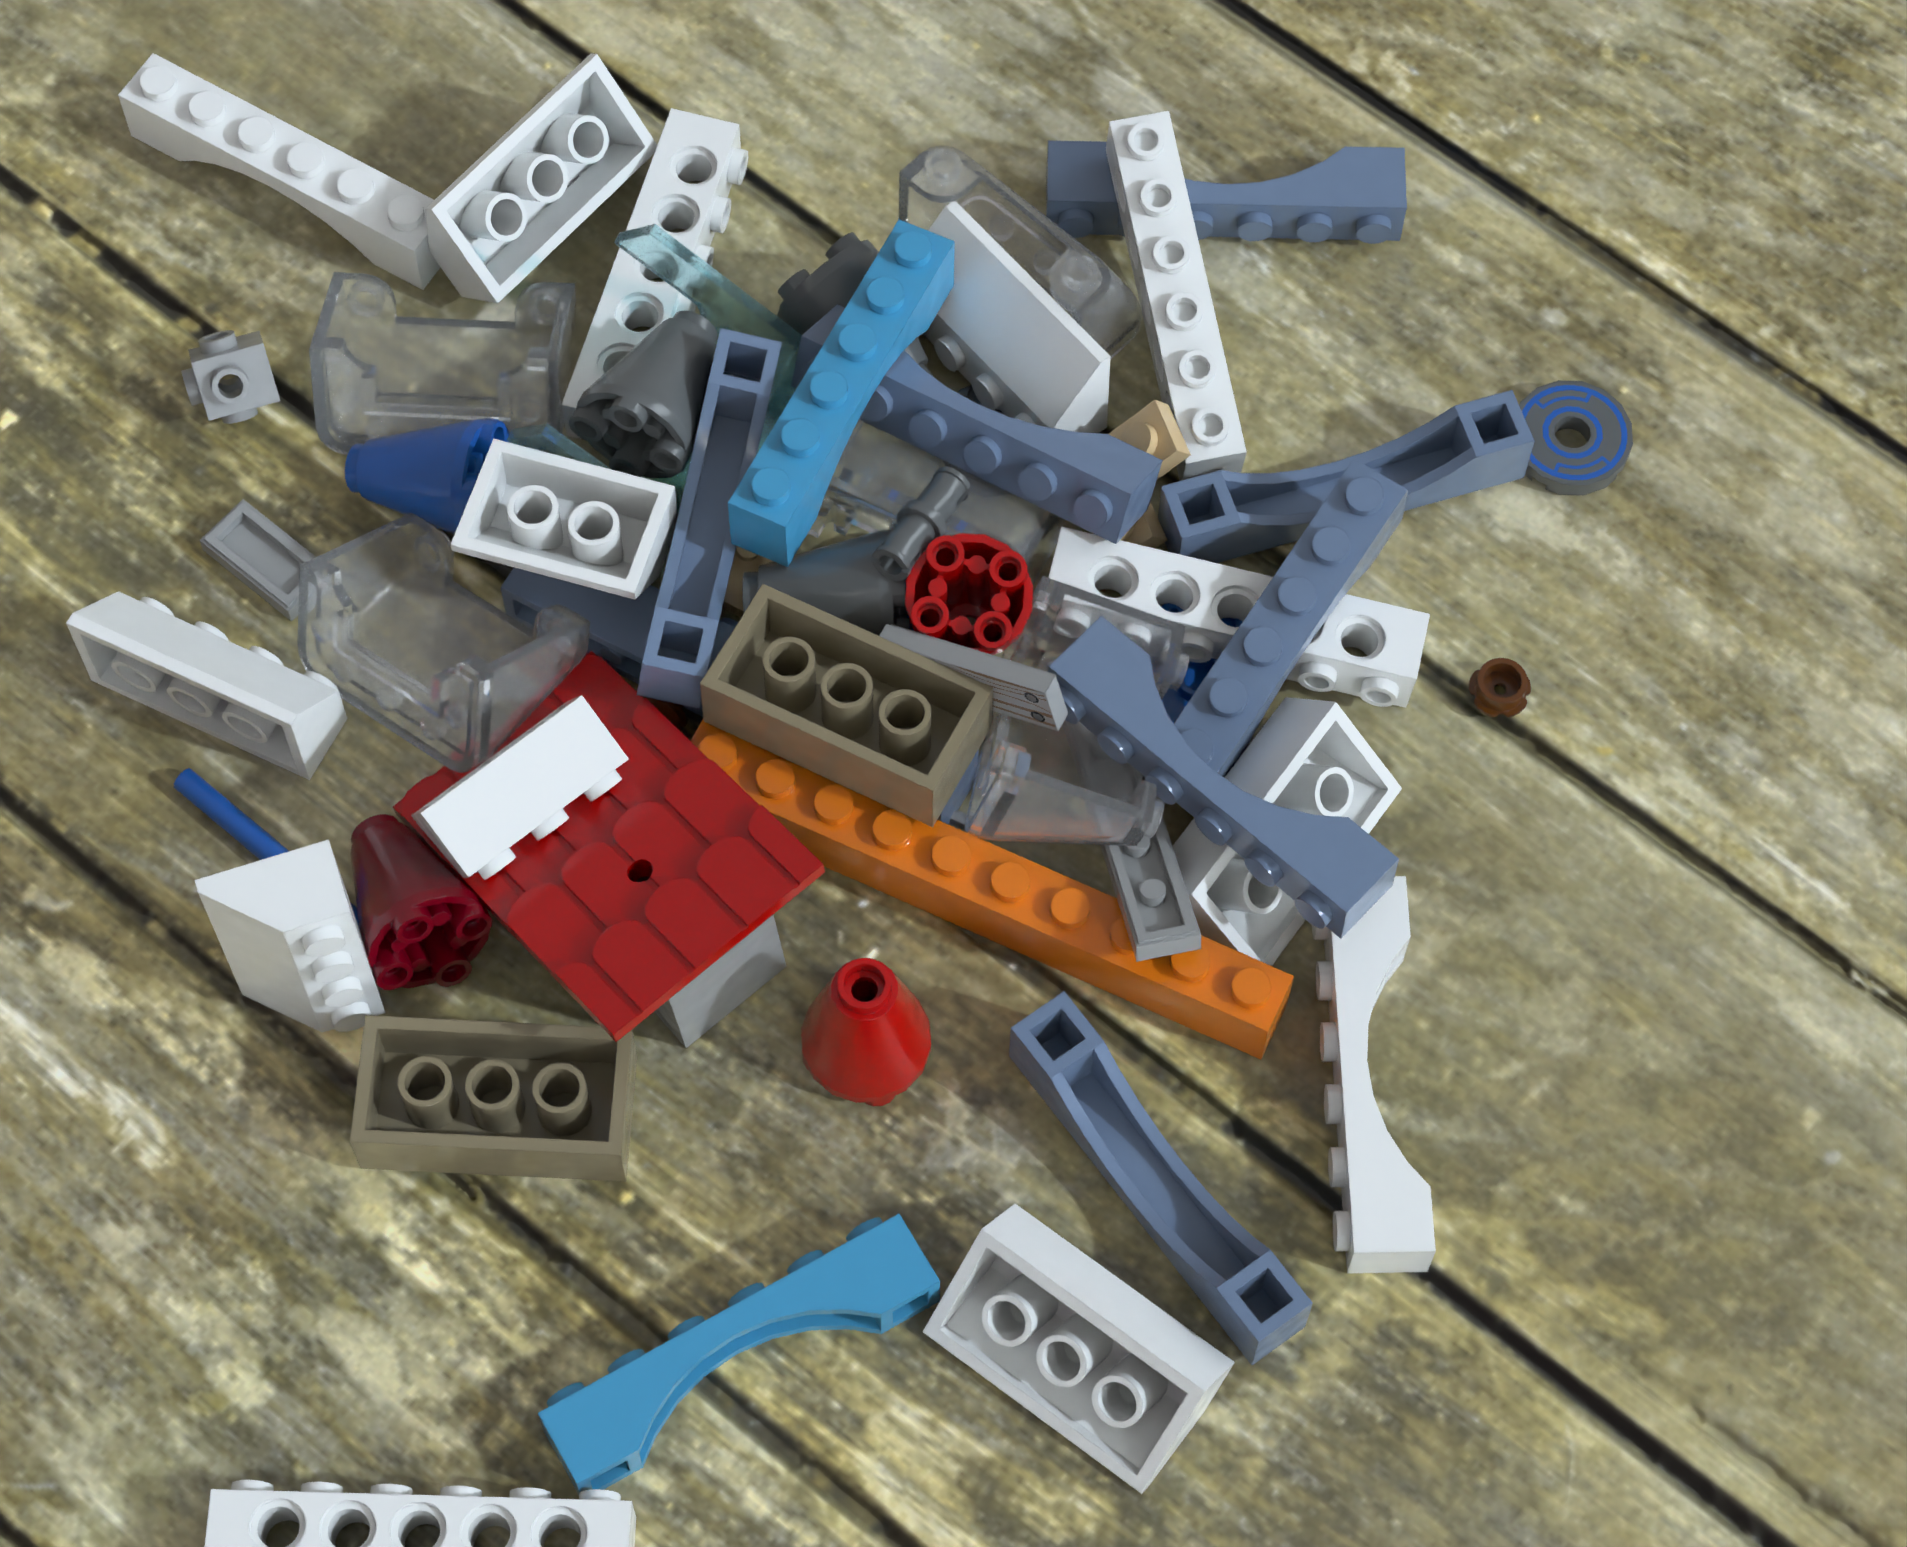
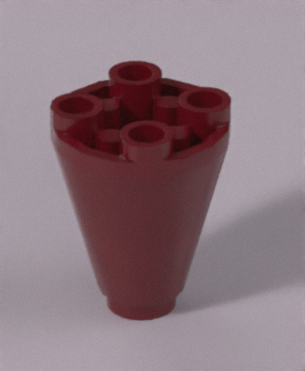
[350,814,493,990]

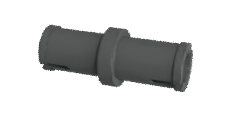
[872,467,971,581]

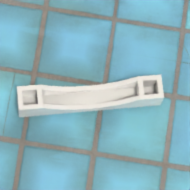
[118,53,440,290]
[1312,876,1436,1273]

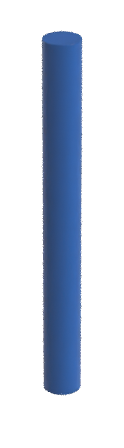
[174,768,360,929]

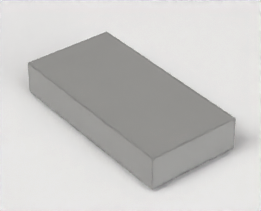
[199,499,335,622]

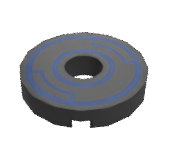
[1519,380,1633,496]

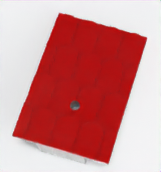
[393,650,825,1048]

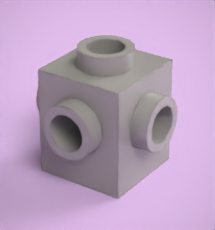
[181,330,280,424]

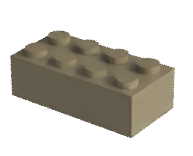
[700,584,993,827]
[350,1015,638,1182]

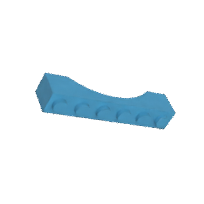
[728,219,955,567]
[538,1214,940,1495]

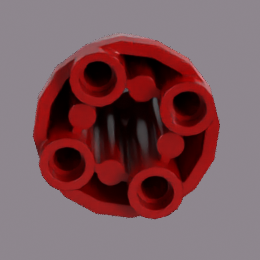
[905,533,1033,655]
[801,958,931,1106]

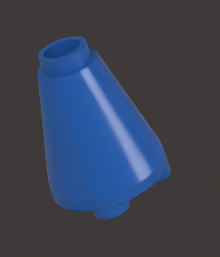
[345,418,514,535]

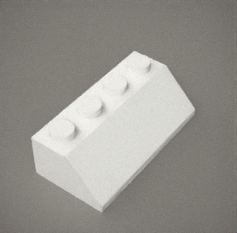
[425,53,657,303]
[923,200,1111,433]
[66,591,347,780]
[1173,697,1402,966]
[194,839,385,1033]
[923,1204,1235,1494]

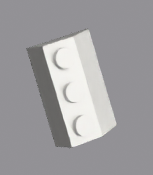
[451,438,678,599]
[411,695,629,880]

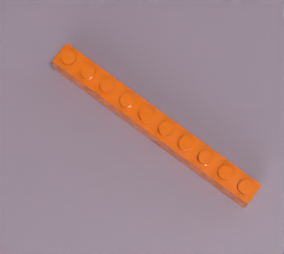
[691,720,1294,1060]

